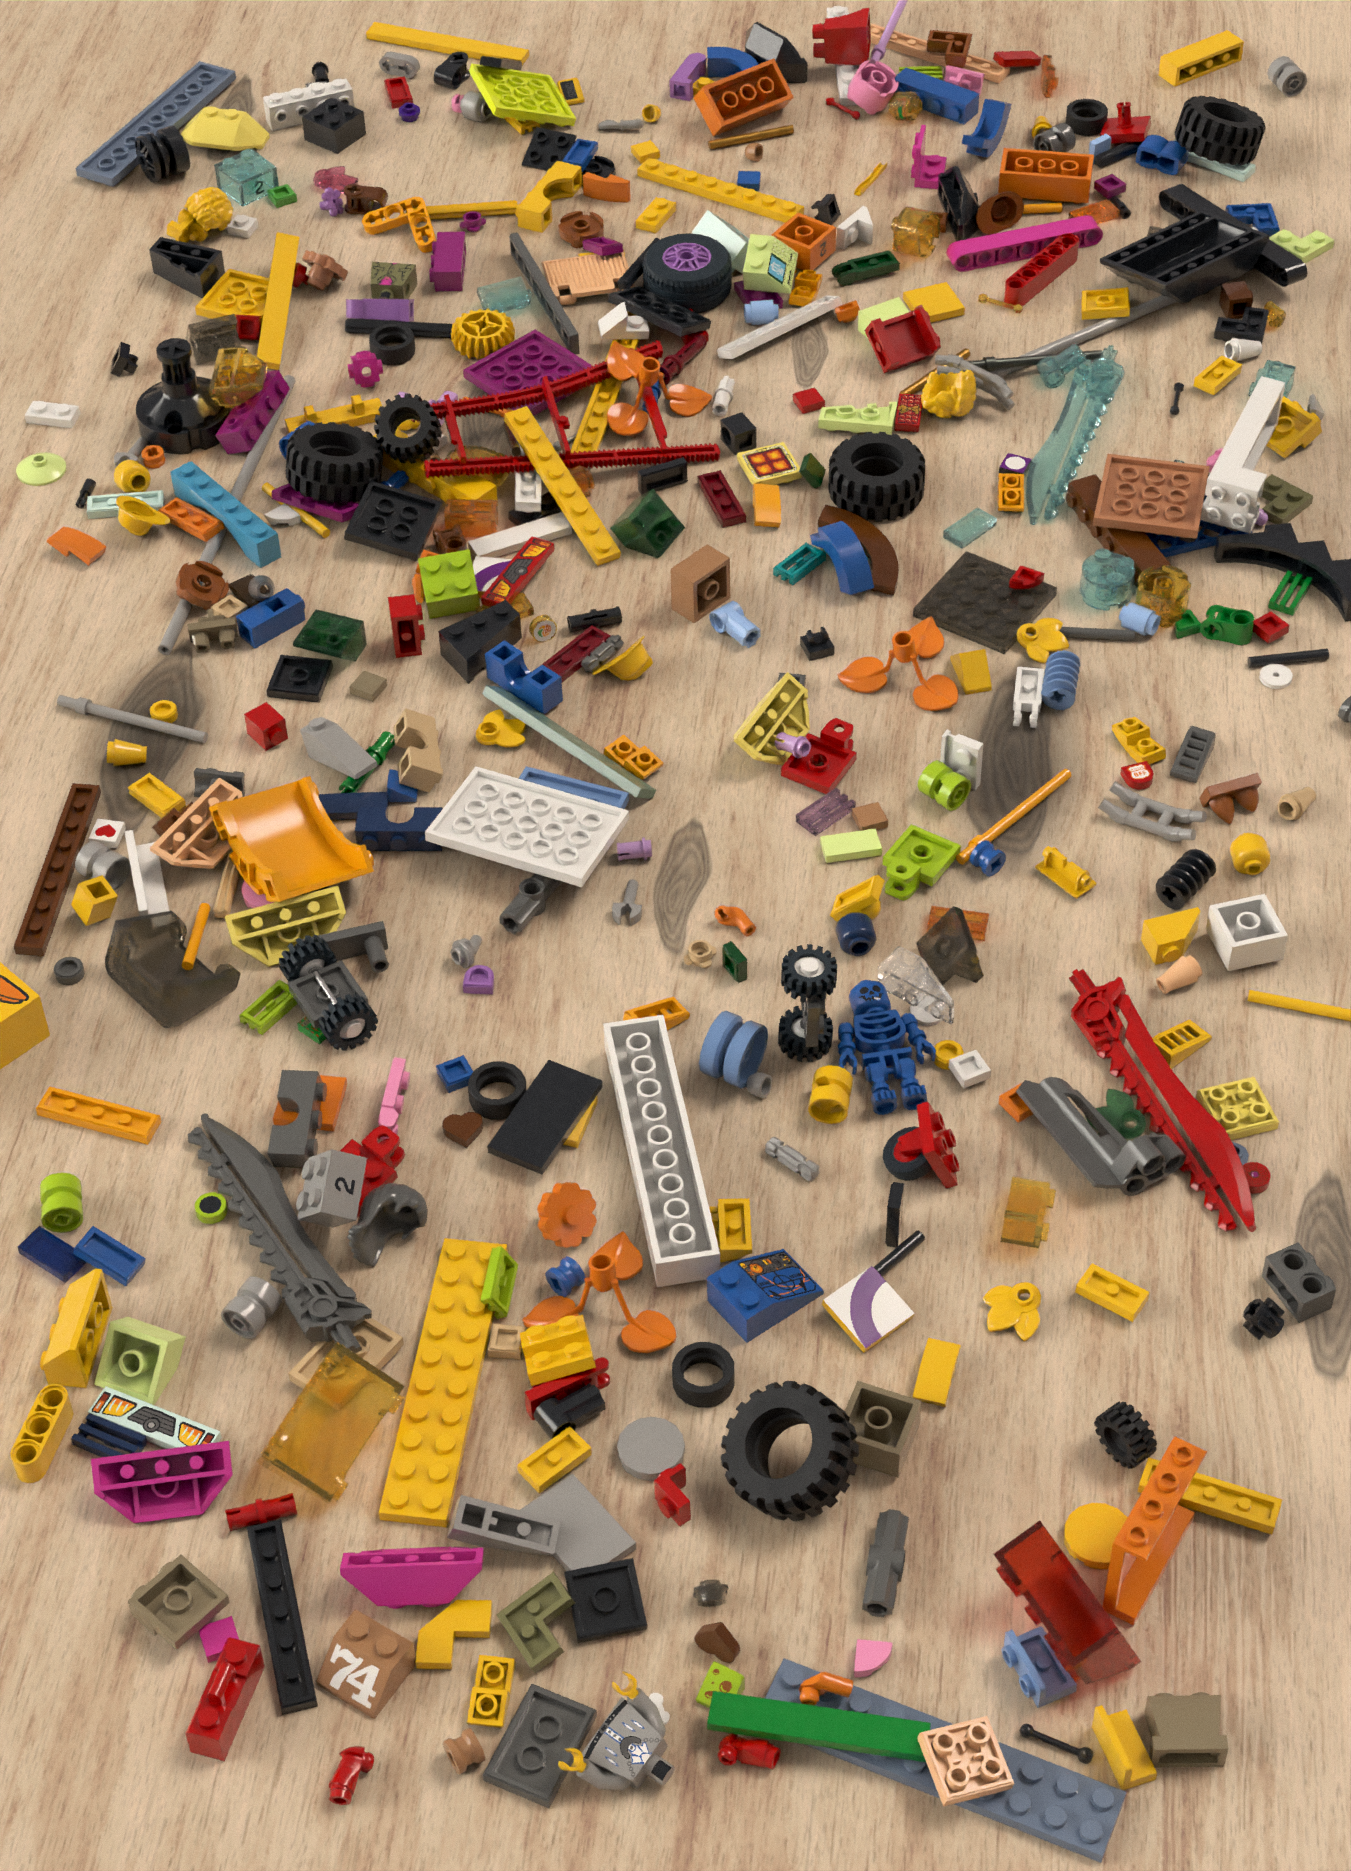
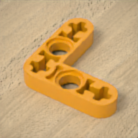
[362,197,437,253]

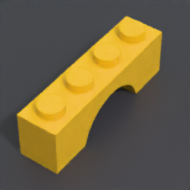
[515,161,582,233]

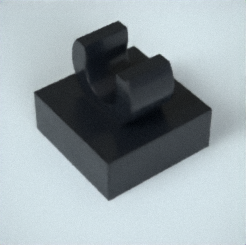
[811,194,841,225]
[111,342,138,377]
[800,626,835,661]

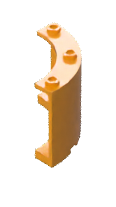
[209,776,374,903]

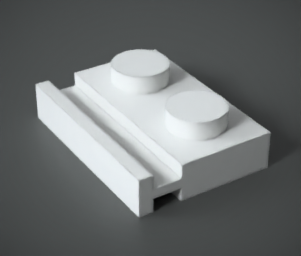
[940,730,983,790]

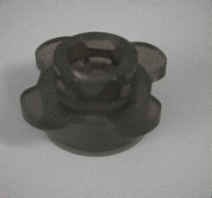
[693,1580,729,1607]

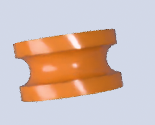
[141,445,165,469]

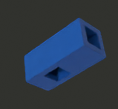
[236,588,306,648]

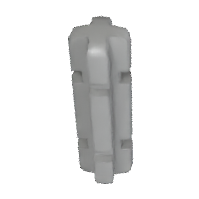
[765,1137,820,1181]

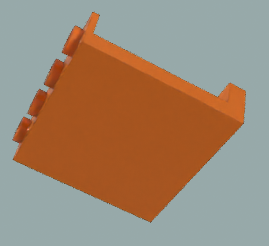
[1102,1436,1207,1626]

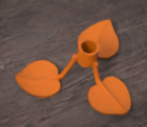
[607,341,712,436]
[837,616,959,711]
[522,1231,676,1353]

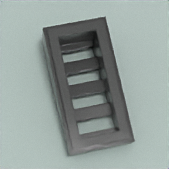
[1170,726,1216,783]

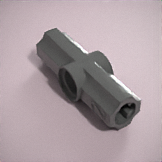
[499,874,562,934]
[862,1509,909,1618]

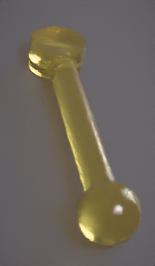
[978,294,1023,314]

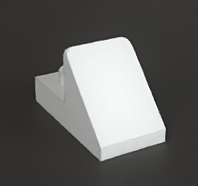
[837,206,873,249]
[598,302,649,339]

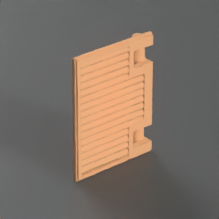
[541,252,635,306]

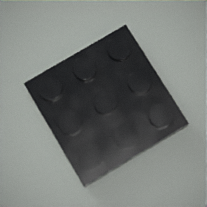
[344,481,442,561]

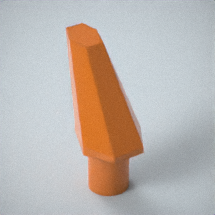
[412,574,425,604]

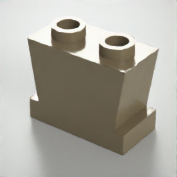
[1144,1692,1228,1767]

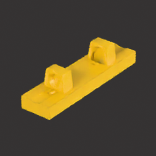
[285,394,382,434]

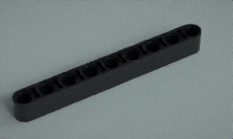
[1159,184,1307,287]

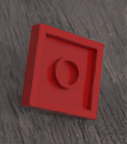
[1100,102,1151,143]

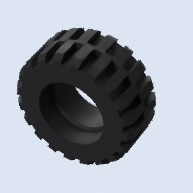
[1174,96,1266,165]
[285,422,384,504]
[828,432,926,522]
[721,1381,859,1521]

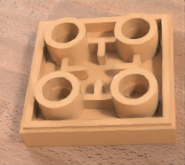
[917,1716,1014,1807]

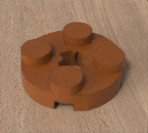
[558,211,604,248]
[176,561,229,610]

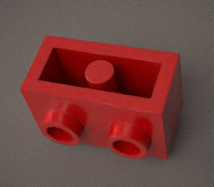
[388,594,425,658]

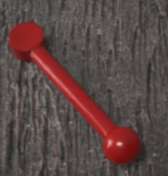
[826,97,860,119]

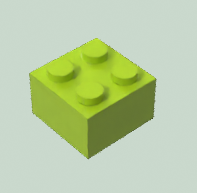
[418,549,481,619]

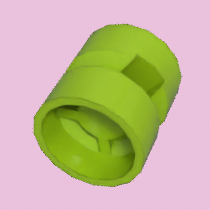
[918,760,971,811]
[40,1172,83,1233]

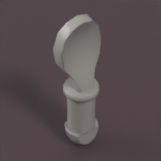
[598,119,644,131]

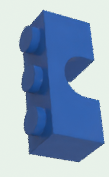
[485,640,563,714]

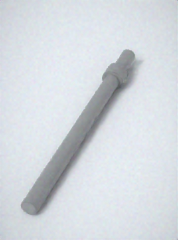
[57,695,208,743]

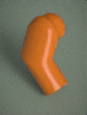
[714,905,756,936]
[799,1672,853,1706]

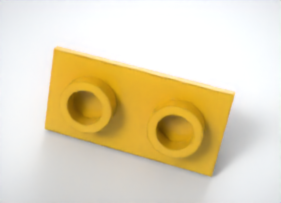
[1035,846,1097,899]

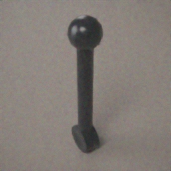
[1170,382,1184,415]
[1020,1723,1093,1764]

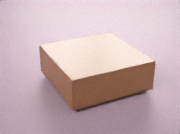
[852,802,888,831]

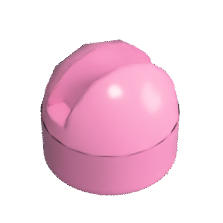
[451,94,464,113]

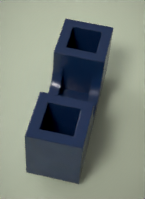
[355,807,443,851]

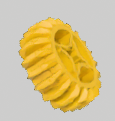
[451,308,515,360]

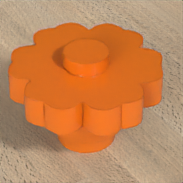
[537,1182,597,1248]

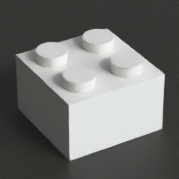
[1206,894,1288,971]

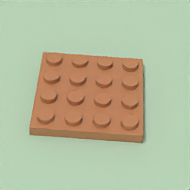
[1093,454,1210,539]

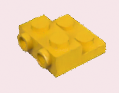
[1266,396,1322,458]
[520,1315,596,1386]

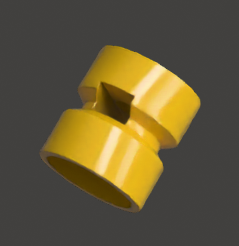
[808,1065,853,1124]

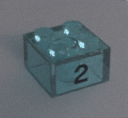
[214,148,279,207]

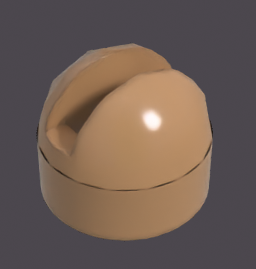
[745,143,763,162]

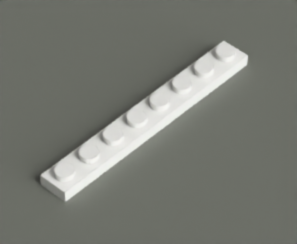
[827,6,858,106]

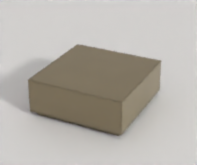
[349,671,387,702]

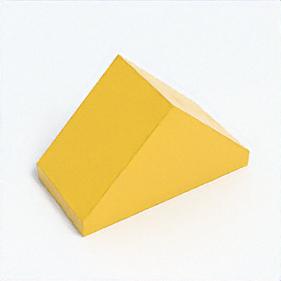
[950,649,992,695]

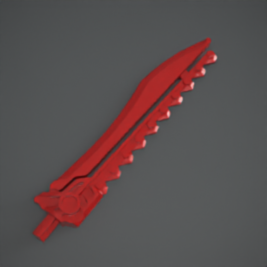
[1069,969,1256,1232]

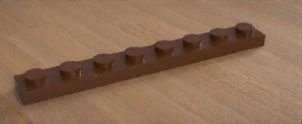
[14,783,101,956]

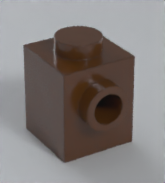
[1219,281,1253,319]

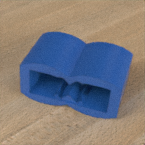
[1136,135,1189,175]

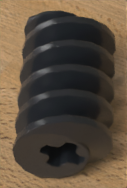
[1156,849,1216,910]

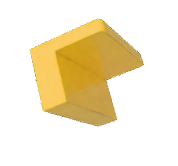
[1092,1705,1157,1791]

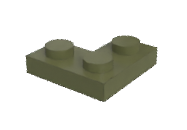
[1261,474,1313,524]
[496,1572,575,1673]

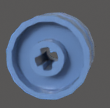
[699,1011,768,1089]

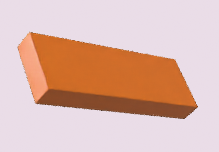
[158,497,225,542]

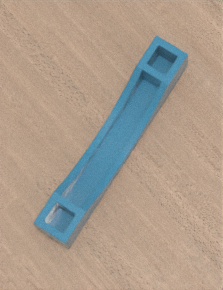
[170,461,281,568]

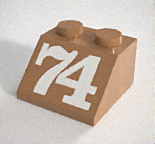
[316,1609,416,1719]

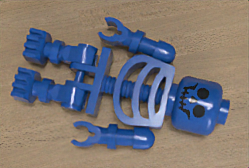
[838,980,936,1115]

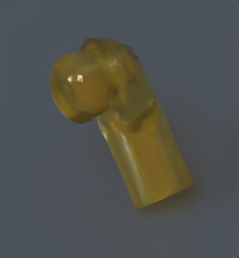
[1264,301,1286,328]

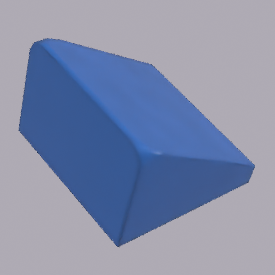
[387,769,418,802]

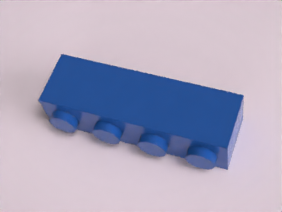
[891,68,979,125]

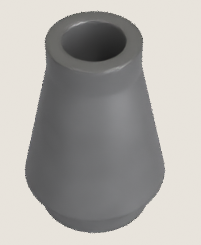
[248,575,275,601]

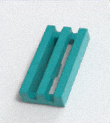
[773,542,826,585]

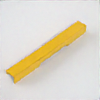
[854,162,887,196]

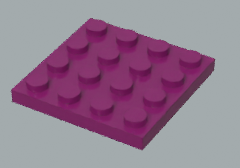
[463,329,591,416]

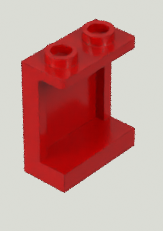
[864,305,941,373]

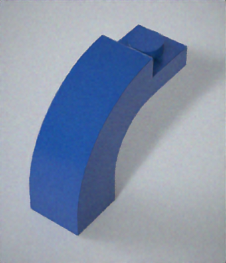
[707,47,758,77]
[961,99,1012,158]
[810,521,874,595]

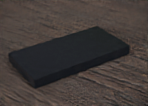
[608,286,711,337]
[487,1060,603,1175]

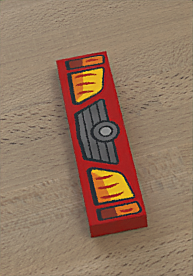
[481,536,555,607]

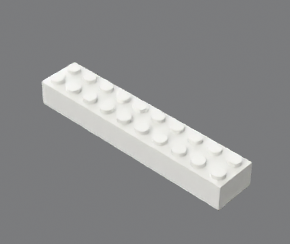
[603,1015,720,1287]

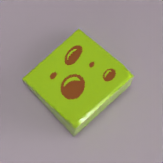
[696,1661,745,1709]

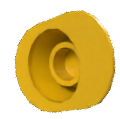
[116,496,171,536]
[592,636,653,681]

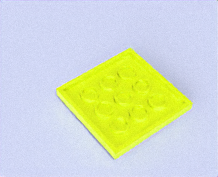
[469,63,576,127]

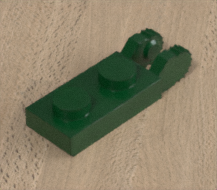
[831,250,900,286]

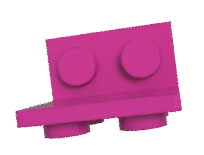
[911,125,947,189]

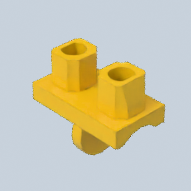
[167,208,208,243]

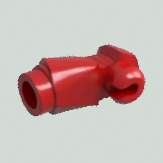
[718,1733,781,1770]
[329,1746,374,1805]

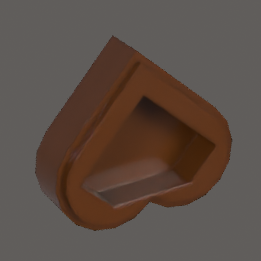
[442,1112,483,1148]
[694,1622,741,1663]

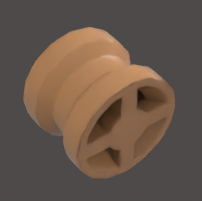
[442,1728,486,1775]

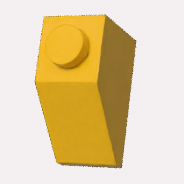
[1141,907,1200,965]

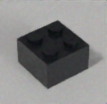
[302,98,366,154]

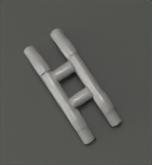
[935,354,1015,410]
[1098,781,1207,841]

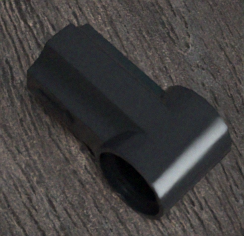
[534,1383,605,1439]

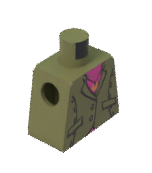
[371,262,418,299]

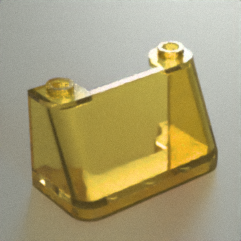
[256,1342,405,1503]

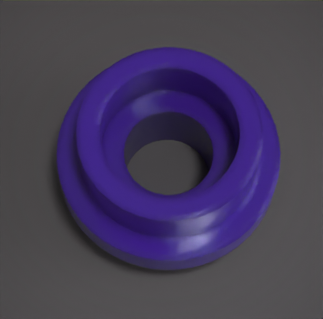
[398,103,420,122]

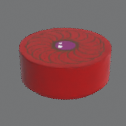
[1243,1162,1271,1194]

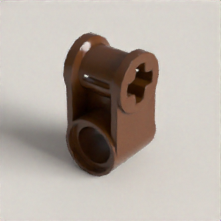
[344,184,388,215]
[433,524,467,554]

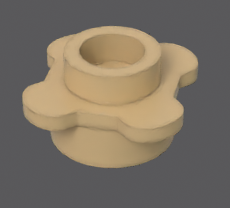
[684,940,717,968]

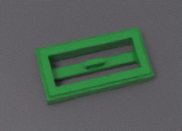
[1268,570,1312,615]

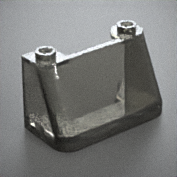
[105,911,241,1028]

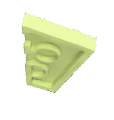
[818,402,898,435]

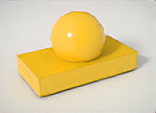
[830,875,885,922]

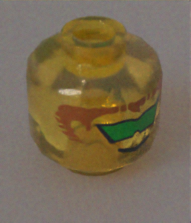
[888,91,923,121]

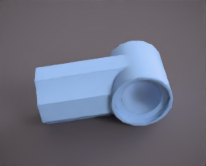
[709,601,761,648]

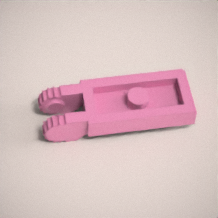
[378,1057,410,1140]

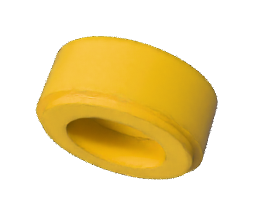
[150,700,178,723]
[933,1040,963,1070]

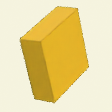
[631,140,660,163]

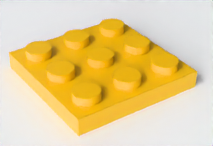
[195,269,269,326]

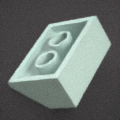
[692,210,749,273]

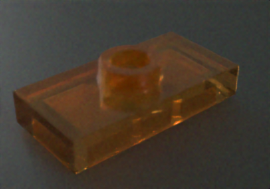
[1068,199,1120,224]

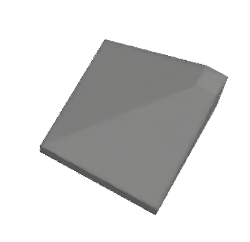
[1307,395,1324,420]

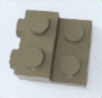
[128,1555,230,1650]

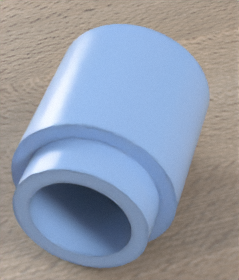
[744,300,779,325]
[1119,602,1161,636]

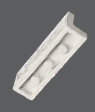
[124,830,173,935]

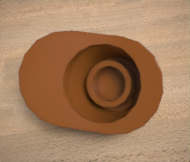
[976,191,1024,235]

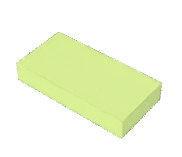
[820,828,882,863]

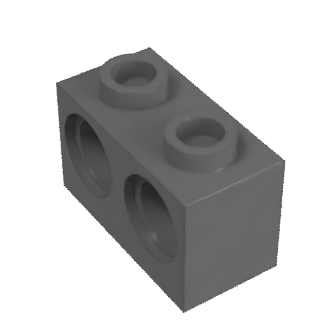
[1262,1242,1336,1323]

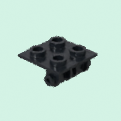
[521,127,577,171]

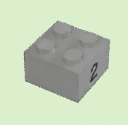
[296,1149,367,1228]

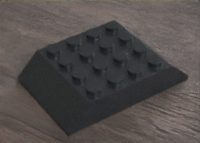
[1100,210,1269,303]

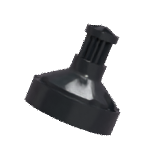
[136,338,233,454]

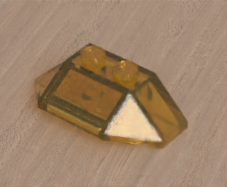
[209,346,267,408]

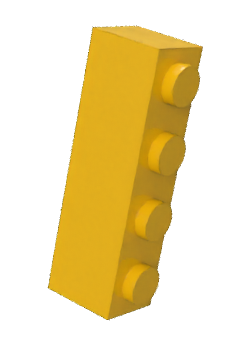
[1159,30,1244,87]

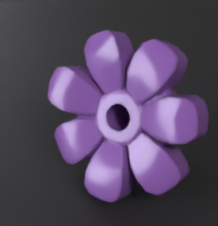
[319,187,344,216]

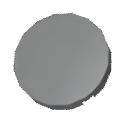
[617,1417,685,1481]

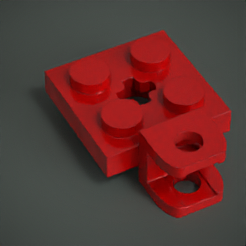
[781,718,857,795]
[340,1125,405,1218]

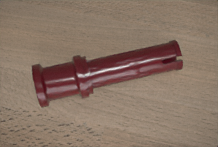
[659,335,707,385]

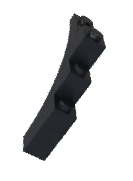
[1214,523,1351,622]

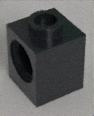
[720,412,757,455]

